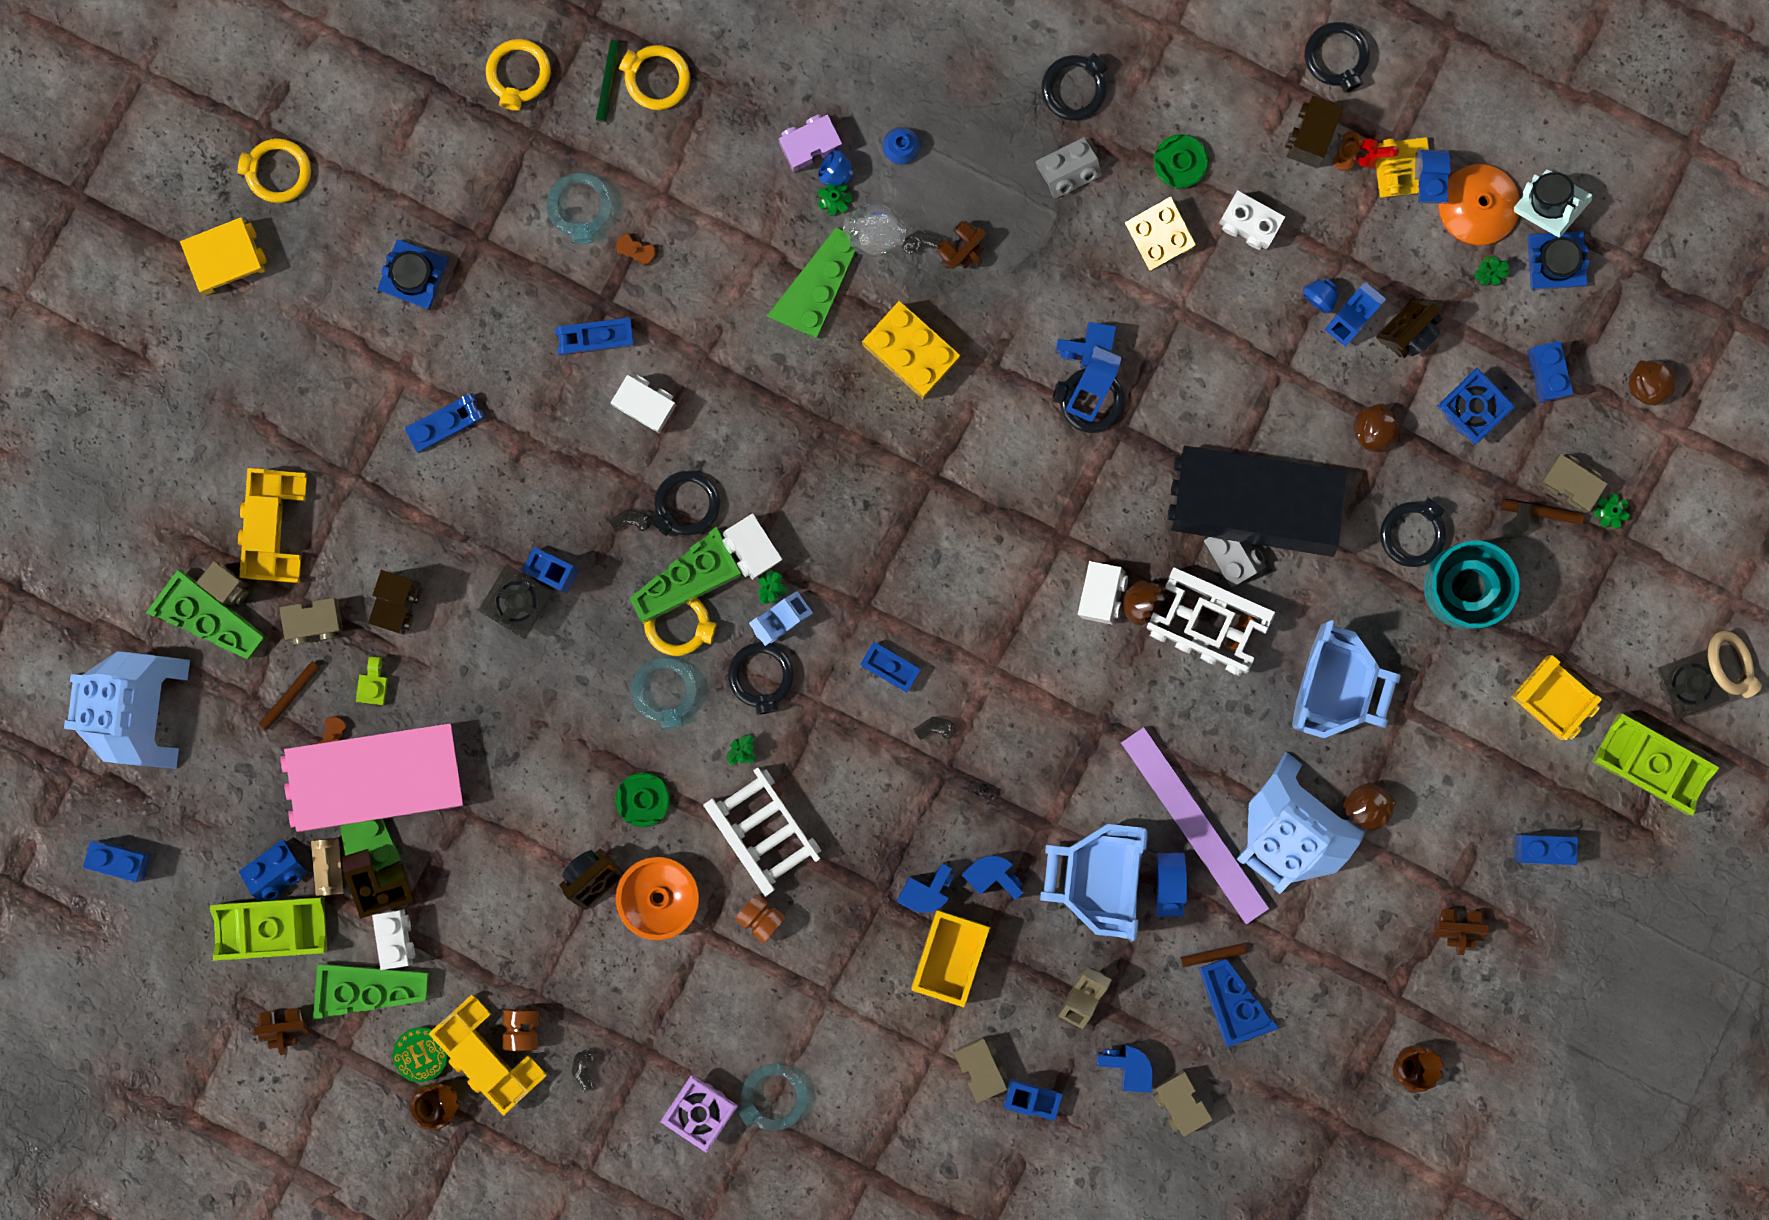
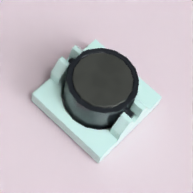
[1514,169,1592,238]

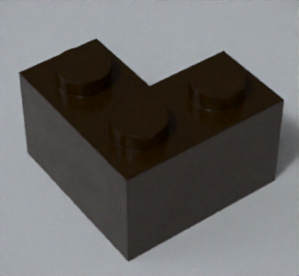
[1285,96,1344,168]
[368,570,422,634]
[342,849,414,919]

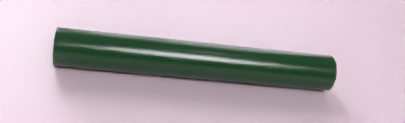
[596,40,621,122]

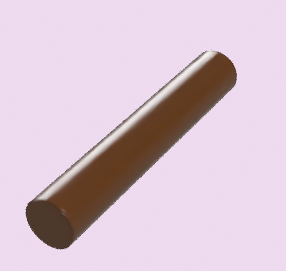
[1180,943,1246,968]

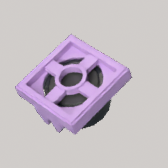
[660,1075,738,1153]

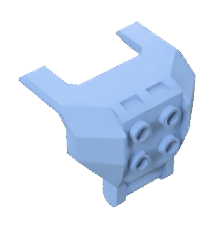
[1292,620,1401,738]
[64,651,190,769]
[1237,752,1367,894]
[1040,824,1147,941]

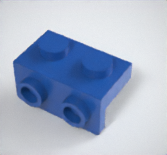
[238,839,308,901]

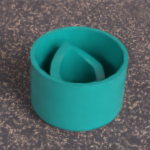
[1424,541,1520,630]

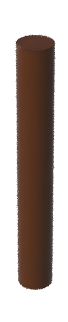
[1500,499,1584,525]
[259,661,321,730]

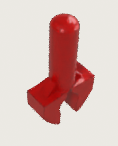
[1356,139,1399,169]

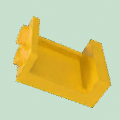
[180,217,267,296]
[1511,655,1602,740]

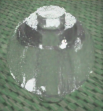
[843,202,906,257]

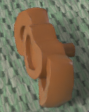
[1332,131,1364,171]
[616,233,655,266]
[1223,615,1257,652]
[317,716,347,744]

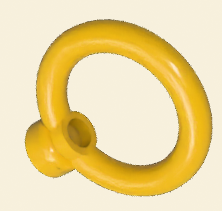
[486,39,551,111]
[619,45,690,110]
[238,138,311,203]
[644,598,717,656]

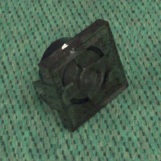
[478,564,554,640]
[1657,649,1730,719]

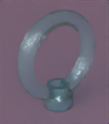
[547,173,612,244]
[631,657,696,730]
[736,1064,807,1131]

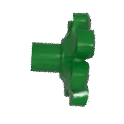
[818,183,852,216]
[1474,256,1509,286]
[1593,494,1629,529]
[758,570,787,605]
[727,734,756,765]

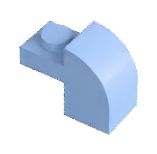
[749,591,813,645]

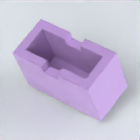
[778,114,842,173]

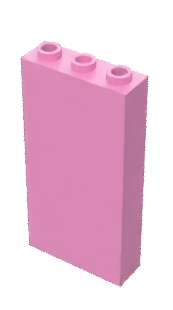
[280,724,463,832]

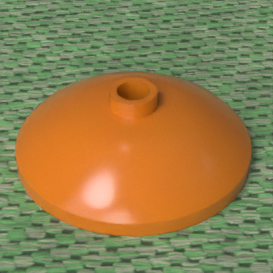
[1438,164,1520,246]
[616,857,699,940]

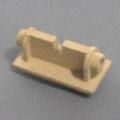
[311,838,344,896]

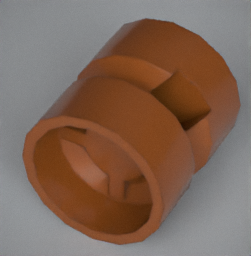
[734,892,786,944]
[503,1009,539,1051]

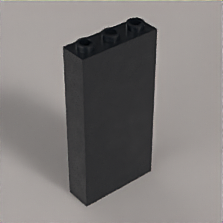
[1167,446,1347,557]

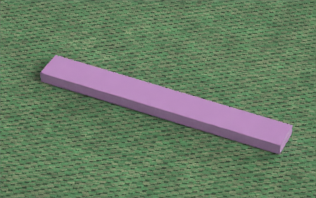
[1121,727,1269,924]

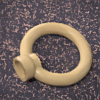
[1708,631,1762,698]

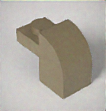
[1058,967,1111,1029]

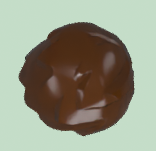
[1628,360,1676,406]
[1354,403,1400,452]
[1123,581,1166,625]
[1343,783,1397,831]
[1393,1045,1444,1093]
[410,1083,460,1131]

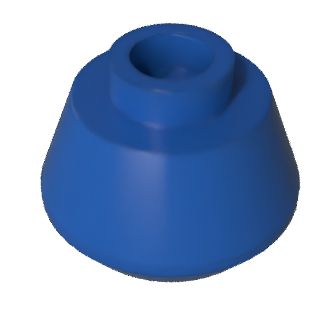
[883,127,920,164]
[818,150,853,186]
[1303,278,1338,314]

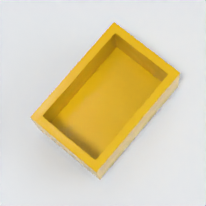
[862,301,960,399]
[911,910,990,1007]

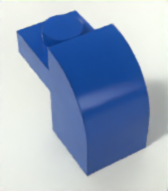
[1415,149,1450,204]
[1324,282,1386,347]
[1055,322,1116,369]
[522,547,580,594]
[1155,853,1187,917]
[961,855,1023,900]
[896,863,954,913]
[1096,1044,1152,1093]
[1003,1079,1063,1121]

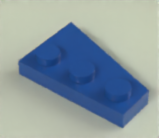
[1198,959,1278,1047]

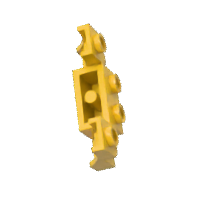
[238,468,307,583]
[429,994,547,1116]

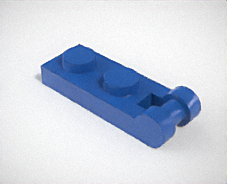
[555,318,634,356]
[404,393,485,453]

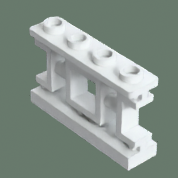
[1146,567,1275,676]

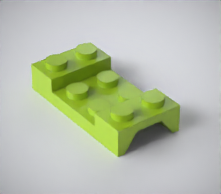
[1591,713,1719,816]
[210,897,328,961]

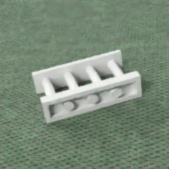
[703,768,821,896]

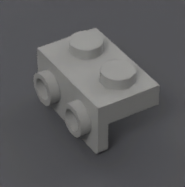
[1035,137,1102,199]
[1204,537,1266,588]

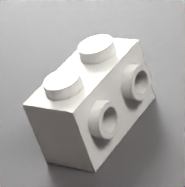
[1219,190,1285,250]
[611,374,676,434]
[722,513,782,580]
[1078,561,1128,625]
[372,909,415,970]

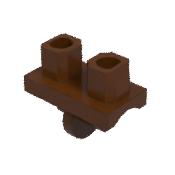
[935,220,986,269]
[1434,909,1489,955]
[254,1008,309,1055]

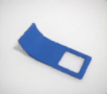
[1066,345,1121,422]

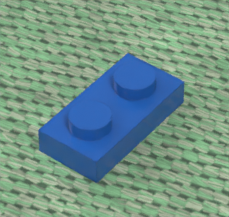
[860,642,921,693]

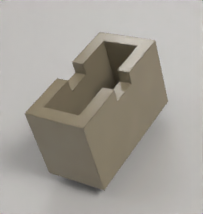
[1538,454,1607,513]
[196,561,250,606]
[279,598,344,645]
[953,1037,1009,1103]
[1153,1070,1212,1137]

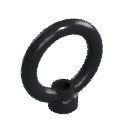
[1304,22,1370,93]
[1041,53,1108,121]
[1052,368,1125,433]
[651,471,720,537]
[1380,498,1446,567]
[728,642,794,715]

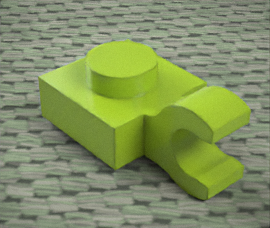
[356,656,388,705]

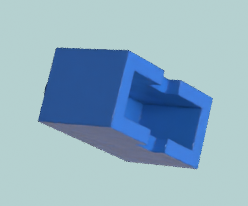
[1527,341,1573,403]
[1515,835,1578,865]
[83,840,151,882]

